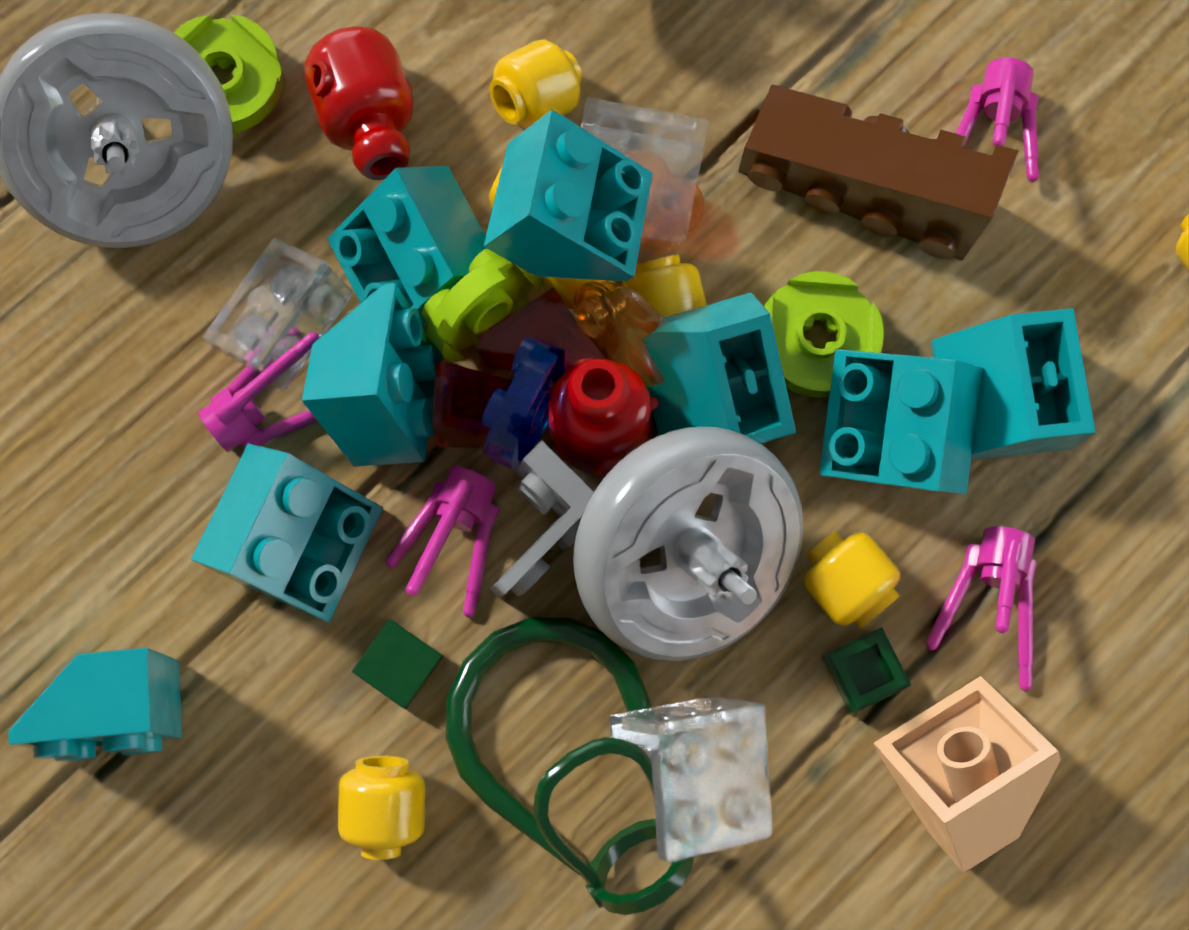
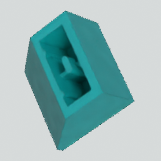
[483,110,653,282]
[327,166,486,325]
[302,283,444,466]
[629,292,797,443]
[930,308,1096,460]
[819,349,984,494]
[190,443,384,623]
[8,648,182,761]

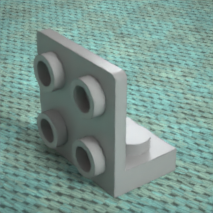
[490,441,594,598]

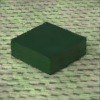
[351,618,443,710]
[821,627,912,715]

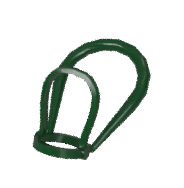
[445,617,695,915]

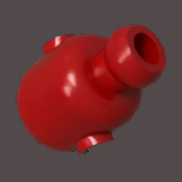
[304,26,413,180]
[548,357,659,478]

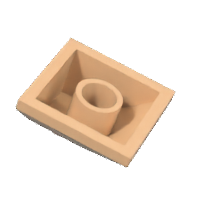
[874,676,1061,873]

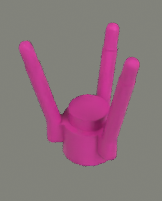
[956,57,1039,182]
[198,325,319,453]
[385,466,500,618]
[926,526,1037,692]

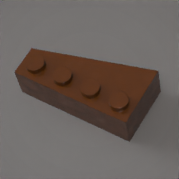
[738,84,1019,261]

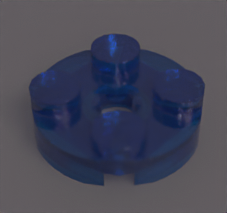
[482,336,570,471]

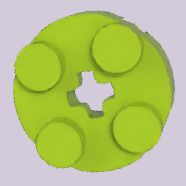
[174,14,286,138]
[421,248,542,362]
[764,271,884,398]

